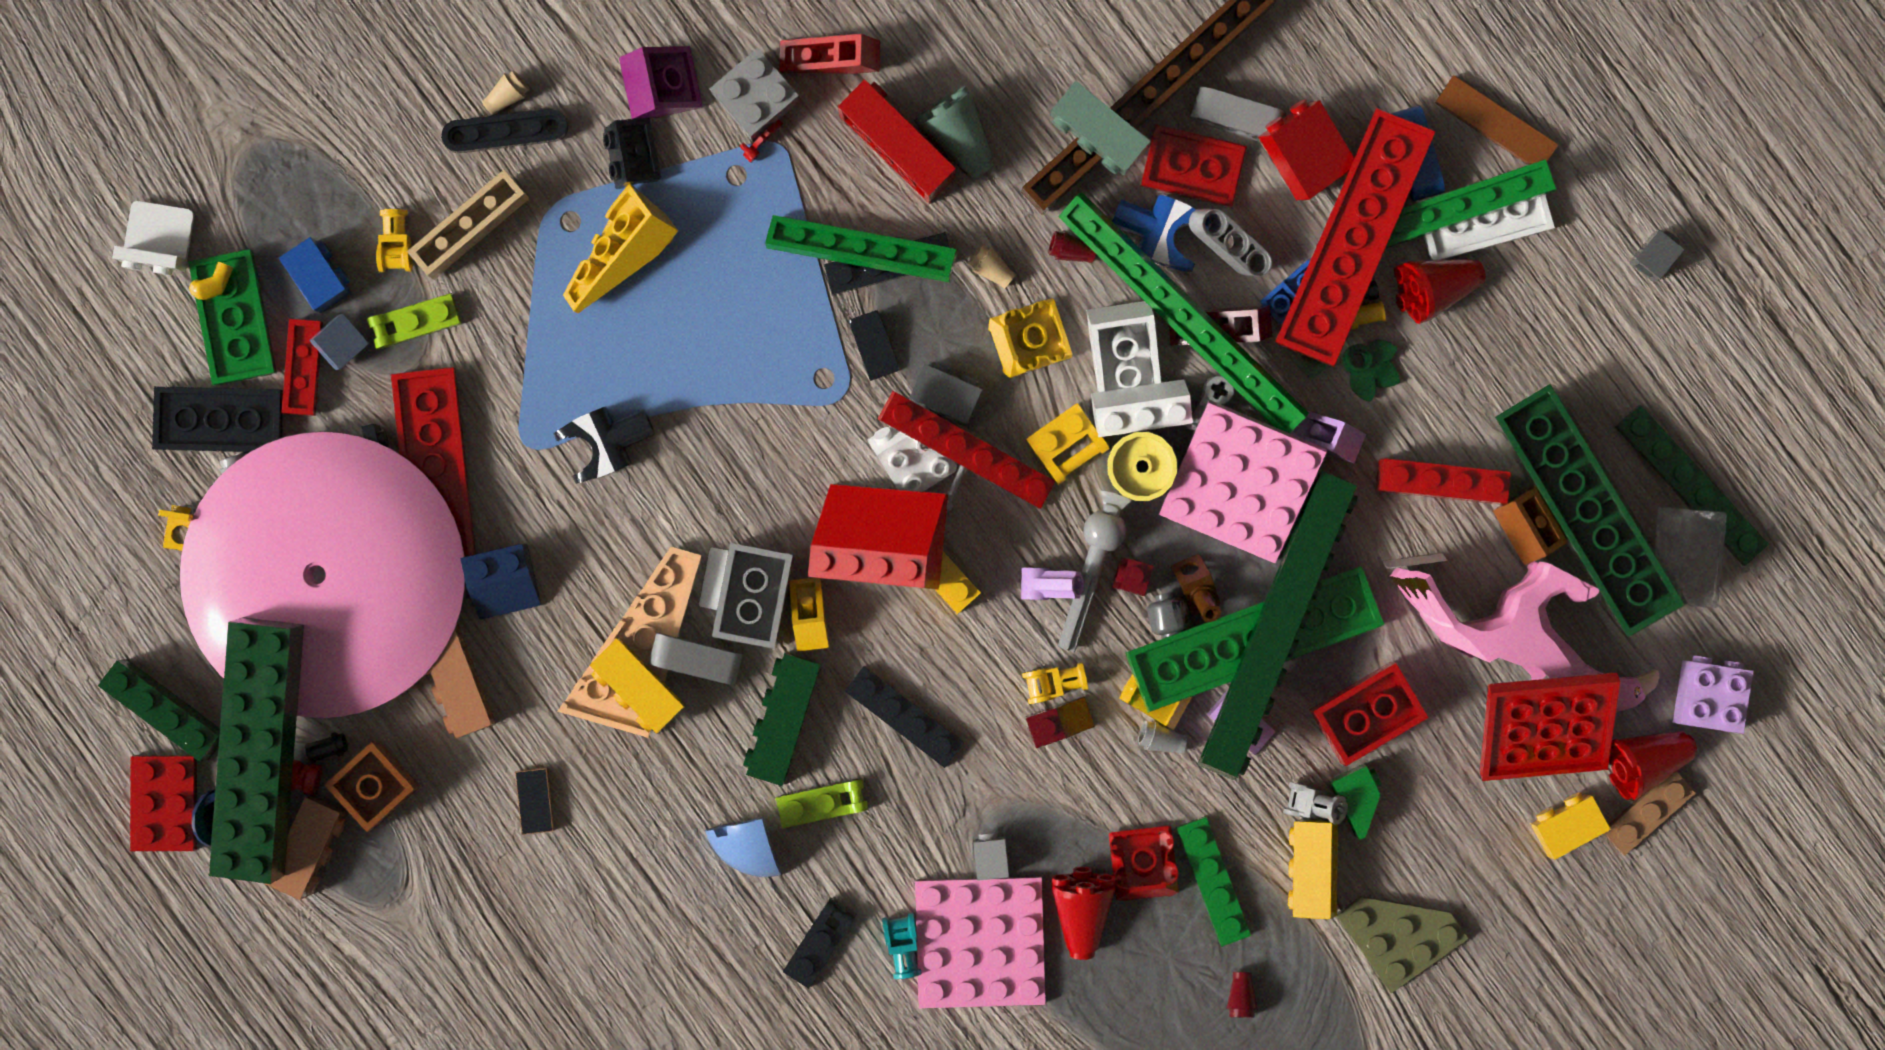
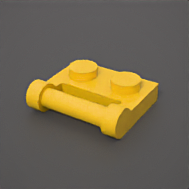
[1026,403,1110,485]

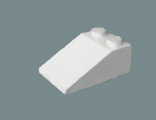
[1086,301,1161,392]

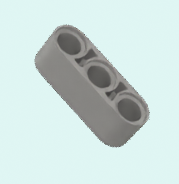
[1190,87,1286,142]
[1189,208,1272,277]
[648,633,743,685]

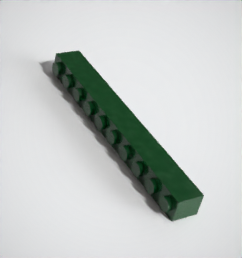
[1197,471,1358,780]

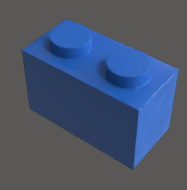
[279,237,352,313]

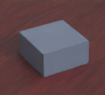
[309,314,369,370]

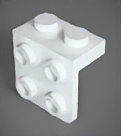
[112,201,195,276]
[867,426,957,492]

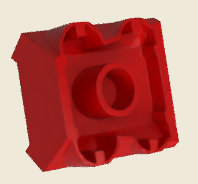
[1109,826,1179,902]

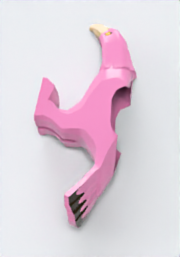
[1389,561,1659,712]

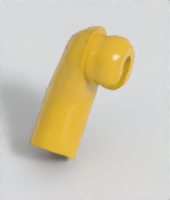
[189,262,233,300]

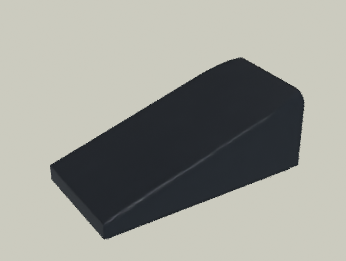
[848,310,900,381]

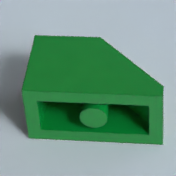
[1328,764,1381,840]

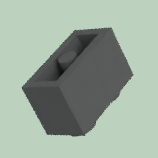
[909,362,982,426]

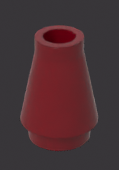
[1048,230,1096,264]
[1226,972,1258,1018]

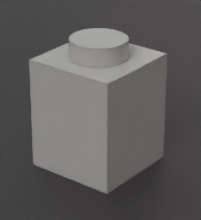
[973,832,1009,881]

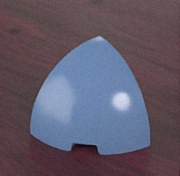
[705,816,782,877]

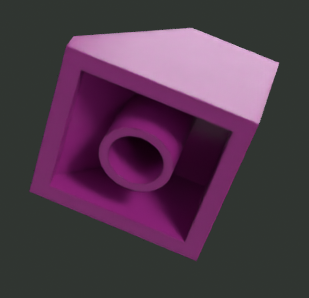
[619,46,703,119]

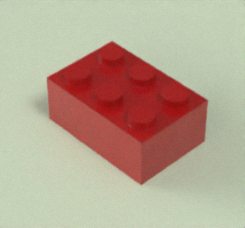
[1309,662,1429,766]

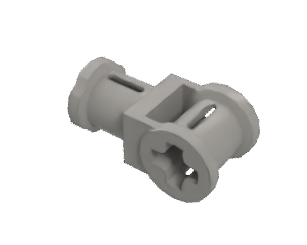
[1183,376,1234,432]
[1283,782,1348,824]

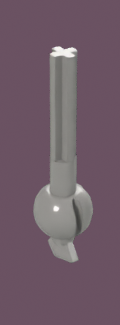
[1058,490,1132,652]

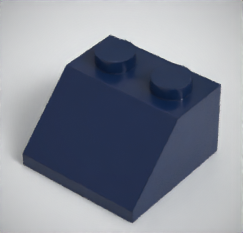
[460,544,542,620]

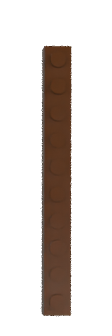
[1021,0,1277,215]

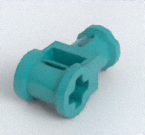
[882,913,922,979]

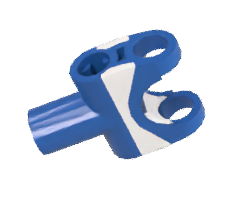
[1112,195,1212,272]

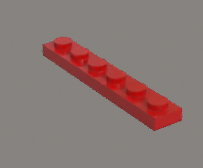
[878,391,1056,509]

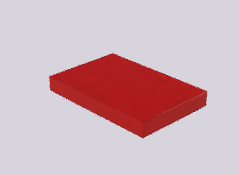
[1140,124,1247,208]

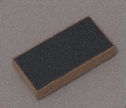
[515,768,555,835]

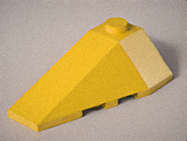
[563,184,678,313]

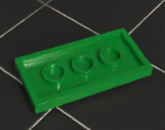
[188,249,277,386]

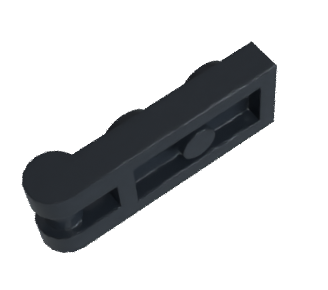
[783,897,857,989]

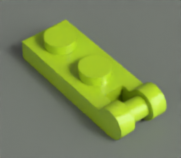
[367,293,462,350]
[776,779,869,829]

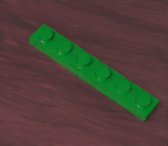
[1386,159,1556,249]
[765,215,957,283]

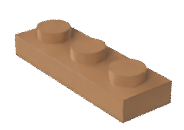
[1604,772,1696,856]

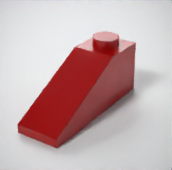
[779,34,880,74]

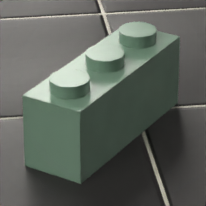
[1050,81,1150,175]

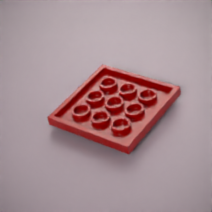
[1480,673,1620,781]

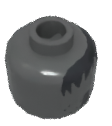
[1147,592,1191,639]

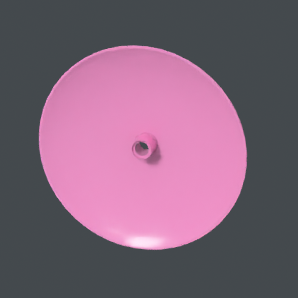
[180,432,465,718]

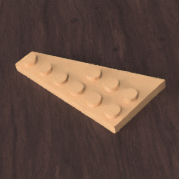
[557,547,702,738]

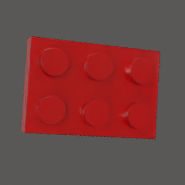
[130,756,197,851]

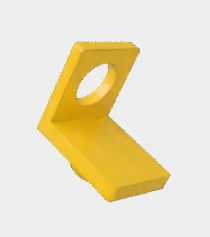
[158,505,194,551]

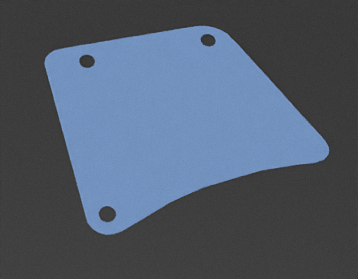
[518,141,850,450]

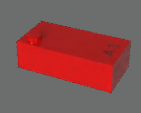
[838,79,956,204]

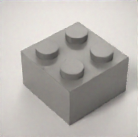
[709,47,800,142]

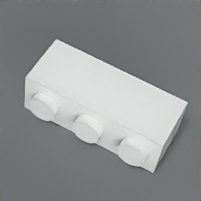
[1091,379,1193,437]

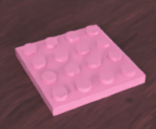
[1159,400,1327,563]
[915,877,1045,1008]

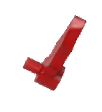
[739,120,783,163]

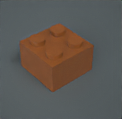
[324,740,421,832]

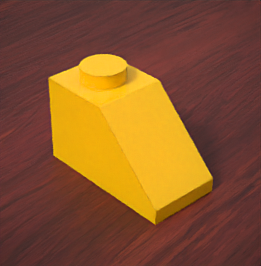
[789,577,829,652]

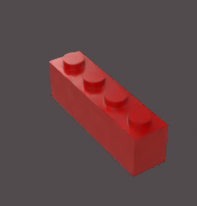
[1375,458,1511,505]

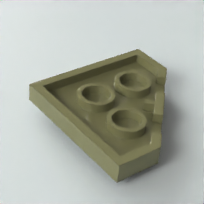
[1336,896,1469,993]

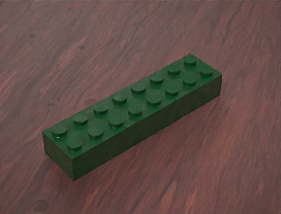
[1495,384,1688,637]
[209,617,304,884]

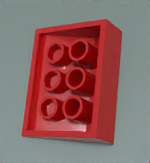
[808,484,948,590]

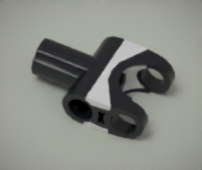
[553,406,655,484]

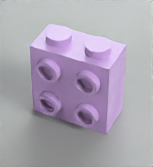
[1673,655,1753,734]

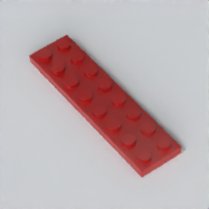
[1275,108,1436,367]

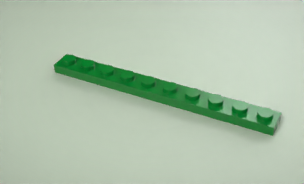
[1058,192,1309,433]

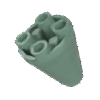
[913,85,994,178]

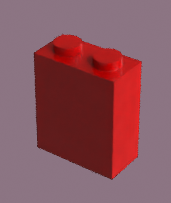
[1258,99,1354,201]

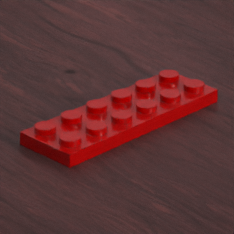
[391,367,476,557]

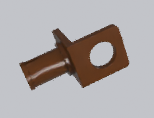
[1171,554,1221,622]

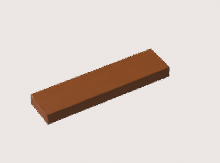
[1435,75,1558,165]

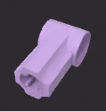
[1021,568,1084,600]

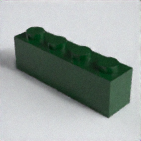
[743,653,822,786]
[98,659,220,762]

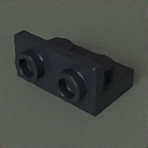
[603,118,662,189]

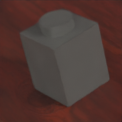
[1629,230,1684,282]

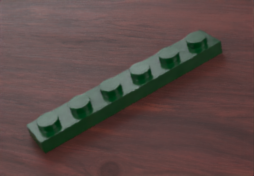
[1615,405,1769,566]

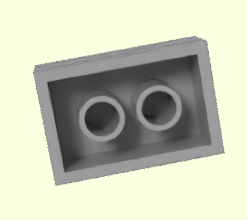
[712,543,795,649]

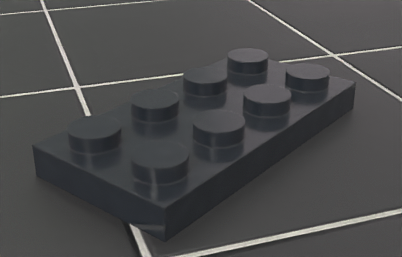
[152,386,283,452]

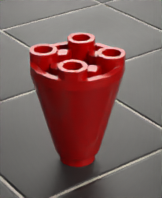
[1394,259,1486,324]
[1052,866,1116,960]

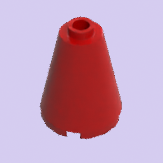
[1608,731,1697,801]

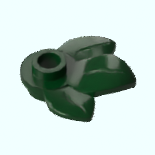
[1342,340,1400,402]

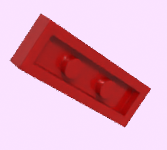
[282,319,323,416]

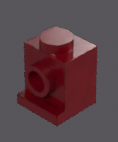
[1112,557,1153,596]

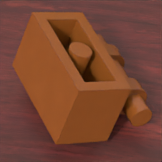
[1493,484,1568,565]

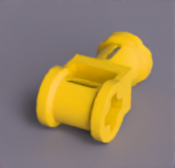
[376,209,413,272]
[1022,662,1088,704]

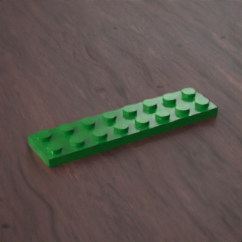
[1125,566,1384,713]

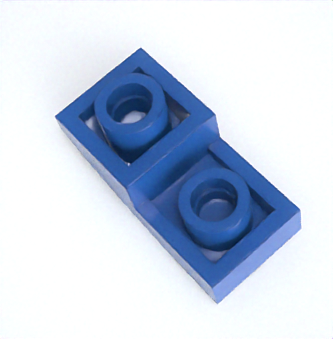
[1260,258,1311,325]

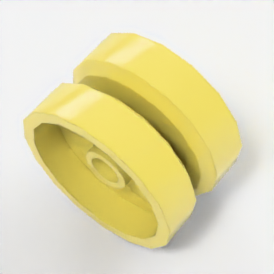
[1107,432,1177,501]

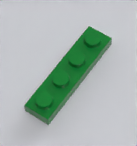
[1176,816,1251,947]

